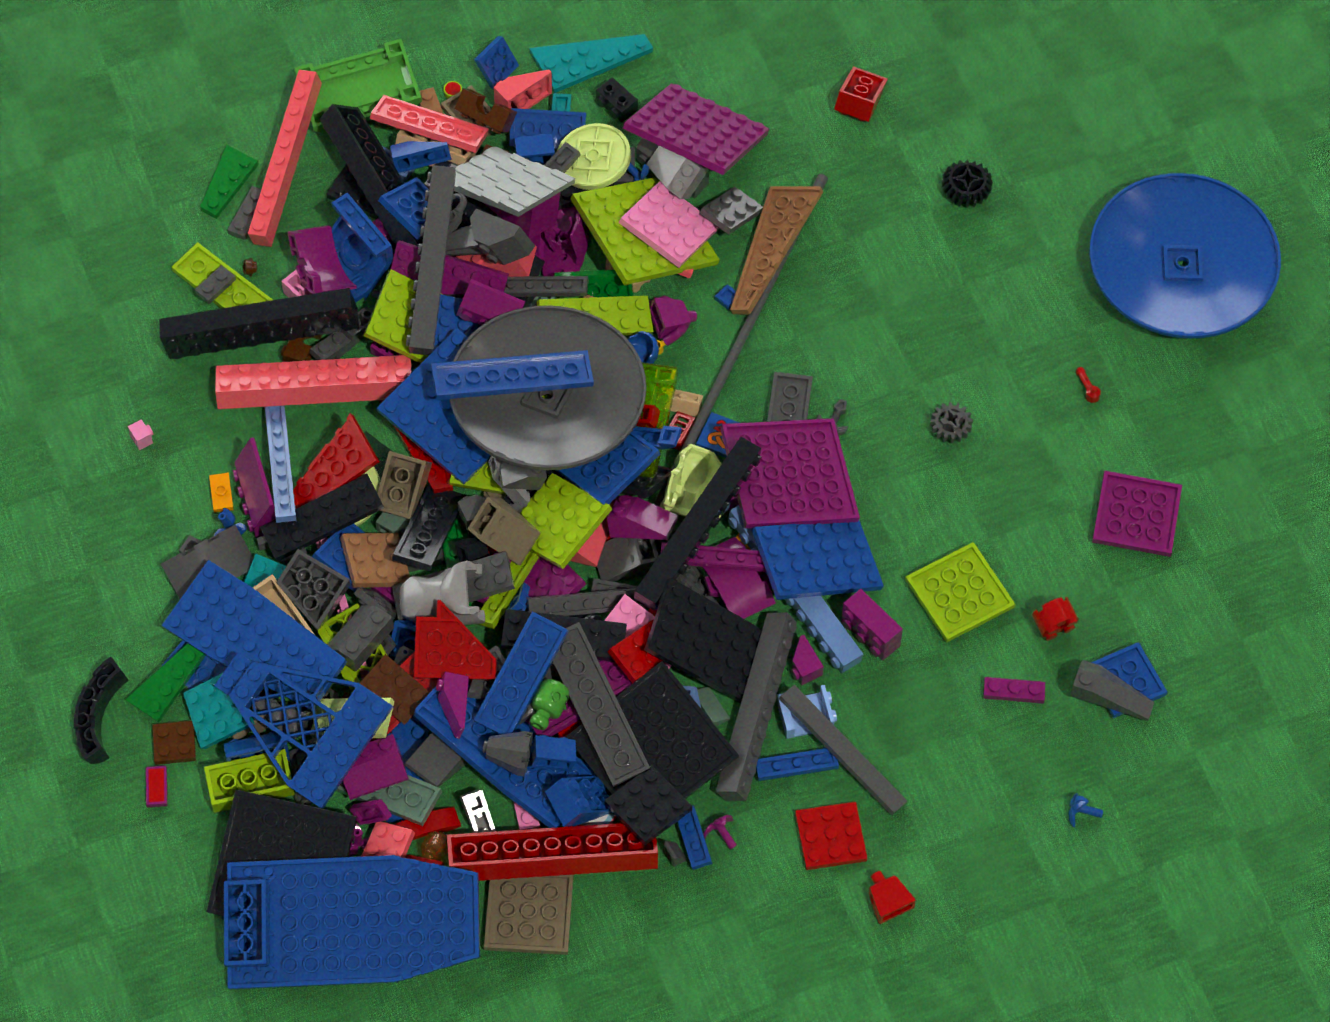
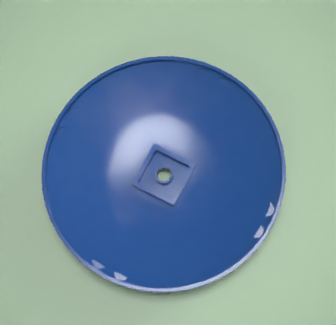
[1089,173,1281,339]

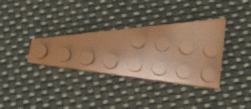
[730,186,823,314]

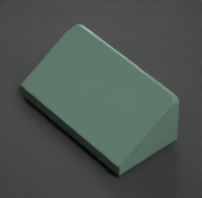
[697,687,730,727]

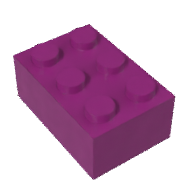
[841,589,903,661]

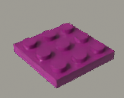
[523,557,586,605]

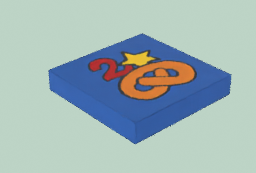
[696,412,739,458]

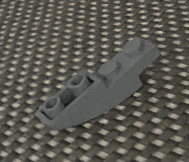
[310,306,373,360]

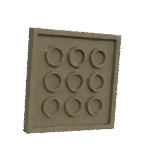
[484,875,574,955]

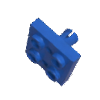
[474,36,519,89]

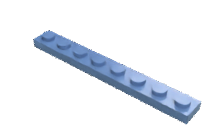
[265,406,296,523]

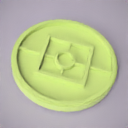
[557,123,631,190]

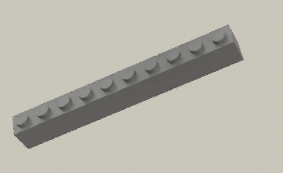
[406,165,456,355]
[716,612,797,801]

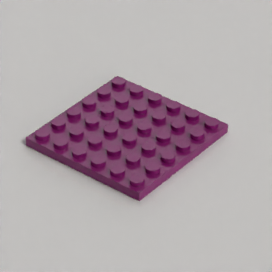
[623,83,770,175]
[720,418,860,529]

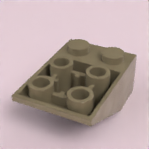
[468,496,541,565]

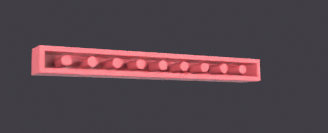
[248,70,322,247]

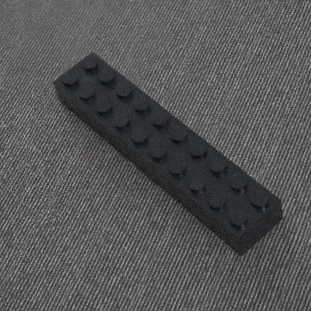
[320,104,423,246]
[159,288,359,359]

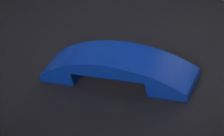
[633,426,682,449]

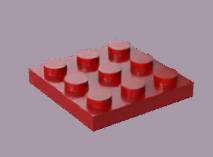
[795,802,868,870]

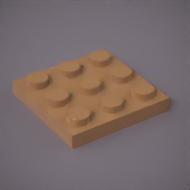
[340,533,410,588]

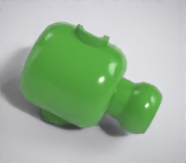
[530,679,569,730]

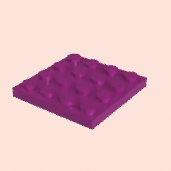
[1092,471,1182,557]

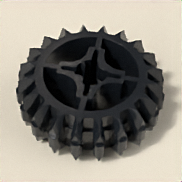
[942,159,993,207]

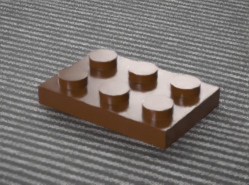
[360,654,430,725]

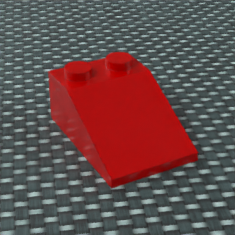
[834,66,888,122]

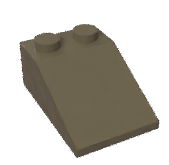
[377,451,432,519]

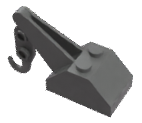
[446,193,535,265]

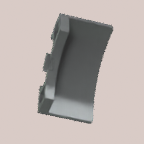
[161,525,254,599]

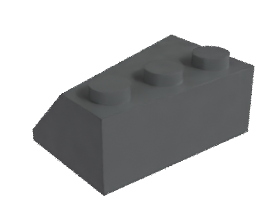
[276,549,350,631]

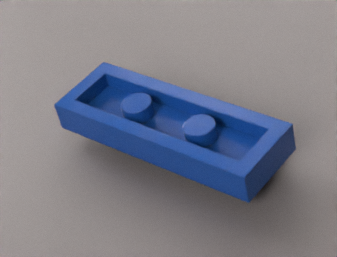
[677,806,713,870]

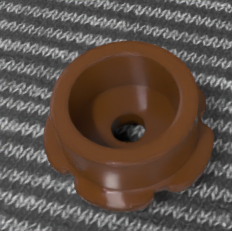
[243,258,257,277]

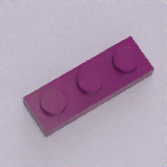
[983,677,1045,704]

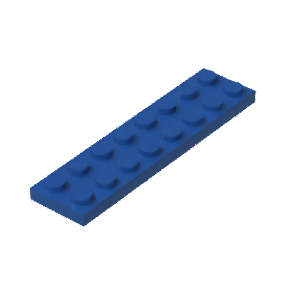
[431,350,594,400]

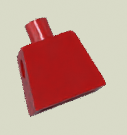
[868,871,916,925]

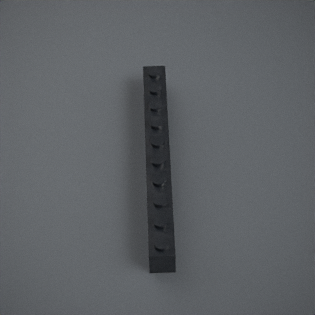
[634,437,762,611]

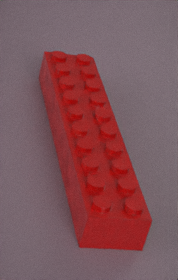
[447,823,658,881]

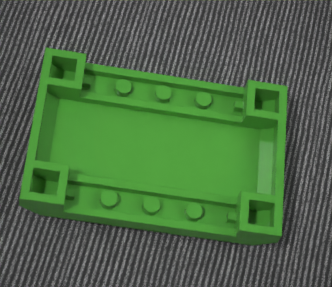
[294,39,422,133]

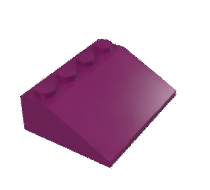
[232,437,276,538]

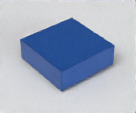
[714,284,736,310]

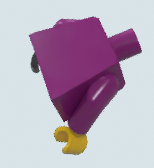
[649,295,697,355]

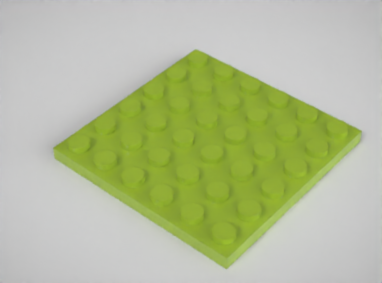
[570,177,720,285]

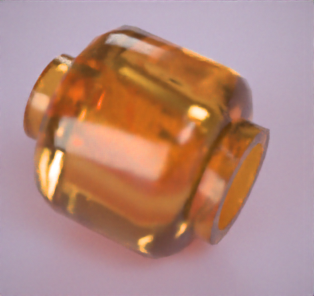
[420,832,448,861]

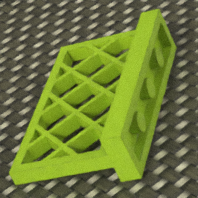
[318,603,388,692]

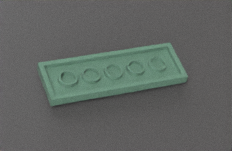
[336,775,442,826]

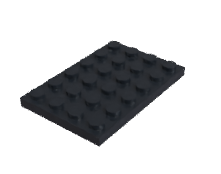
[644,578,762,704]

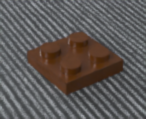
[152,721,196,765]

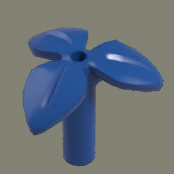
[627,163,649,182]
[214,508,247,536]
[1068,793,1103,827]

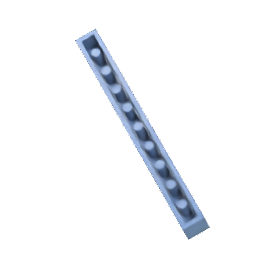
[728,505,863,674]

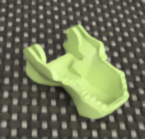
[659,444,722,518]

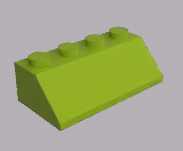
[204,749,295,813]

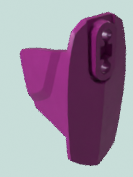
[530,206,589,276]

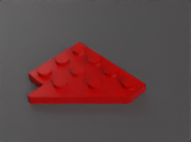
[414,600,497,680]

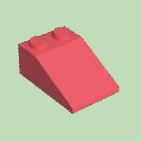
[494,70,552,109]

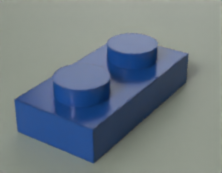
[508,583,530,611]

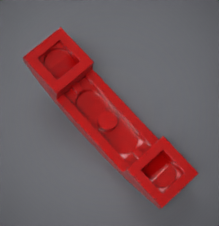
[394,807,461,841]

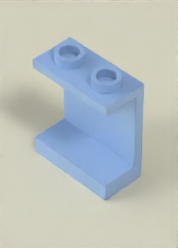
[777,685,837,739]

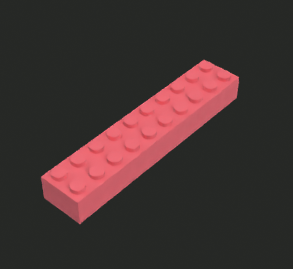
[215,355,412,409]

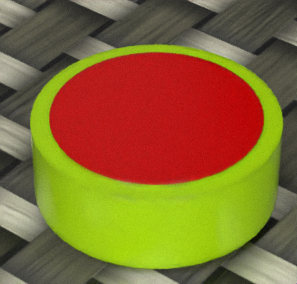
[444,81,462,99]

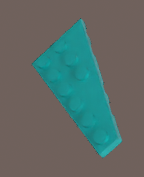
[529,34,653,93]

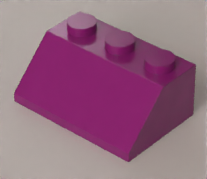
[457,279,525,326]
[343,734,409,800]

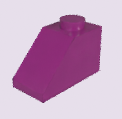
[791,635,824,685]

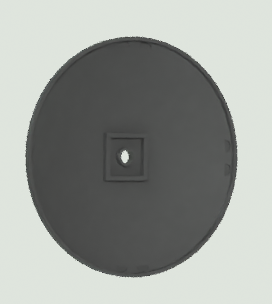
[450,305,646,470]

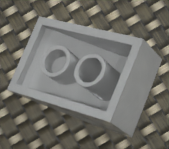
[646,146,709,199]

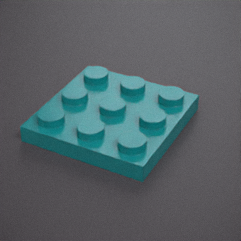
[183,673,255,749]

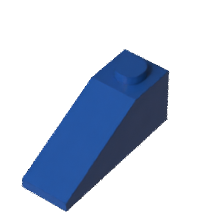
[390,141,452,173]

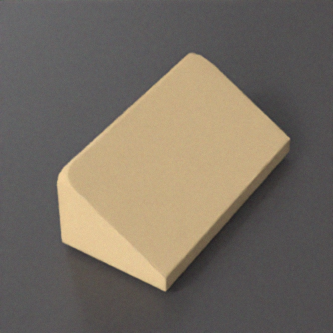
[660,387,703,417]

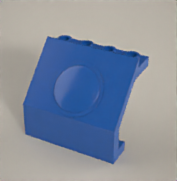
[332,193,393,303]

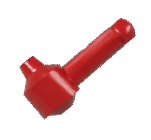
[1076,367,1101,403]

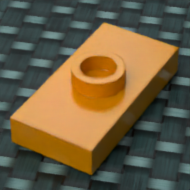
[209,472,234,513]

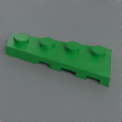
[125,644,206,722]

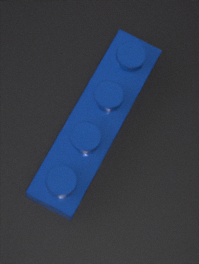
[756,748,839,781]

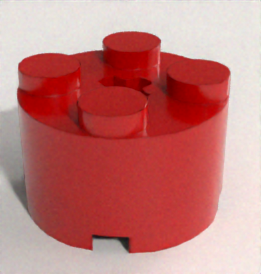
[1032,597,1079,641]

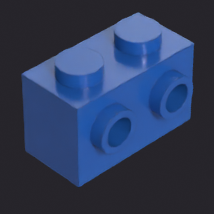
[531,735,576,771]

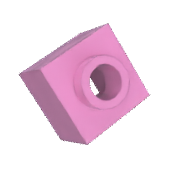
[128,419,154,450]

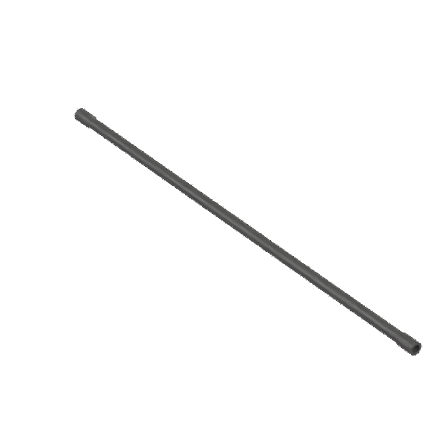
[654,174,828,506]

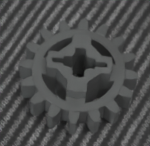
[930,402,973,443]

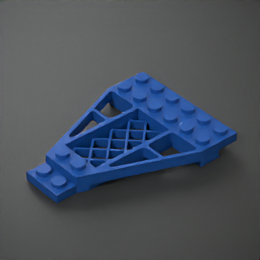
[214,652,393,809]

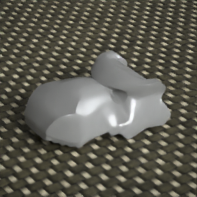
[399,561,485,625]

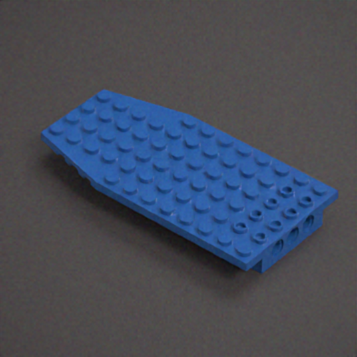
[224,855,480,990]

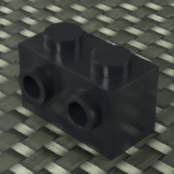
[596,77,638,123]

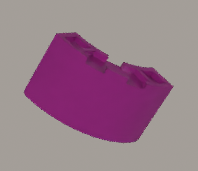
[288,225,357,294]
[702,537,776,619]

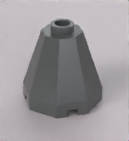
[483,731,533,776]

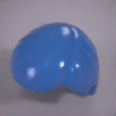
[628,331,659,369]

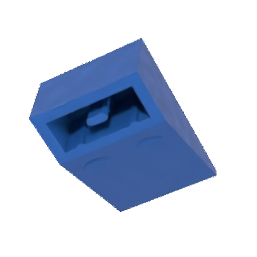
[545,776,613,827]

